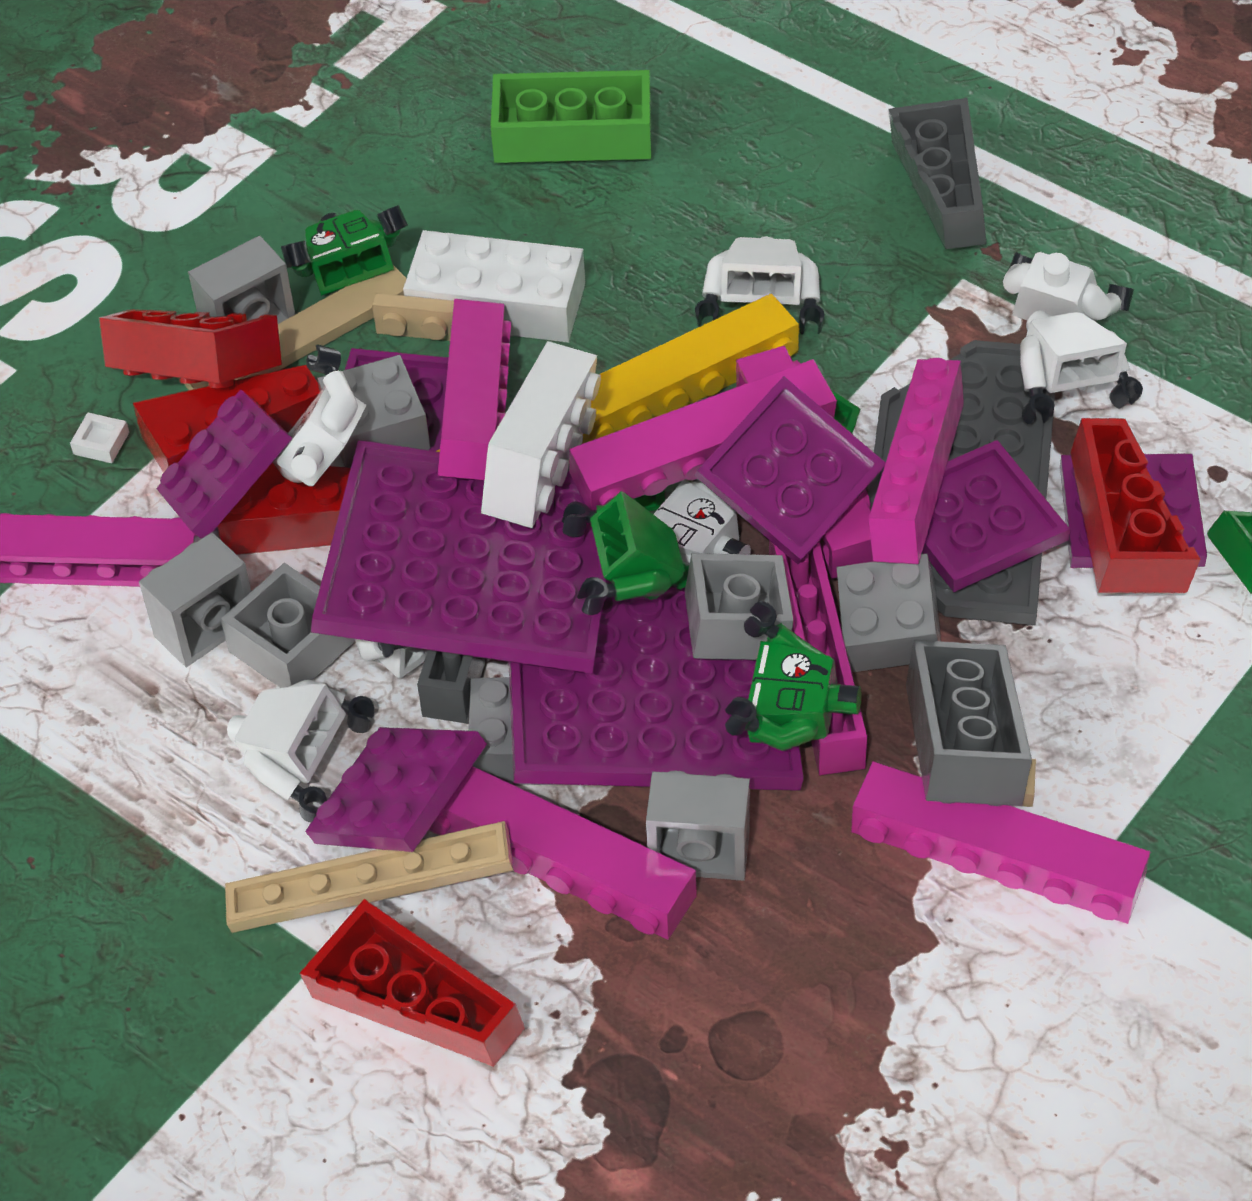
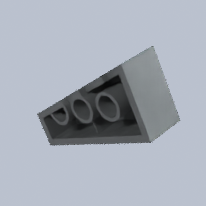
[888,98,986,249]

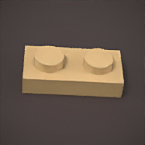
[372,293,454,341]

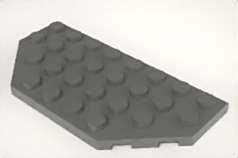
[868,340,1055,625]

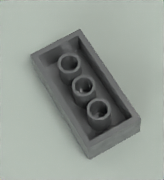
[906,640,1032,806]

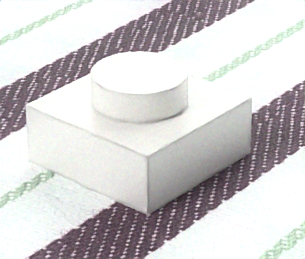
[70,413,129,463]

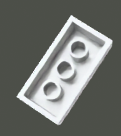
[403,230,585,343]
[481,341,601,528]

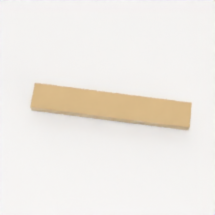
[185,265,407,390]
[225,821,513,933]

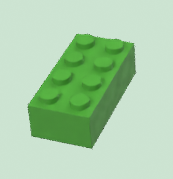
[491,70,651,163]

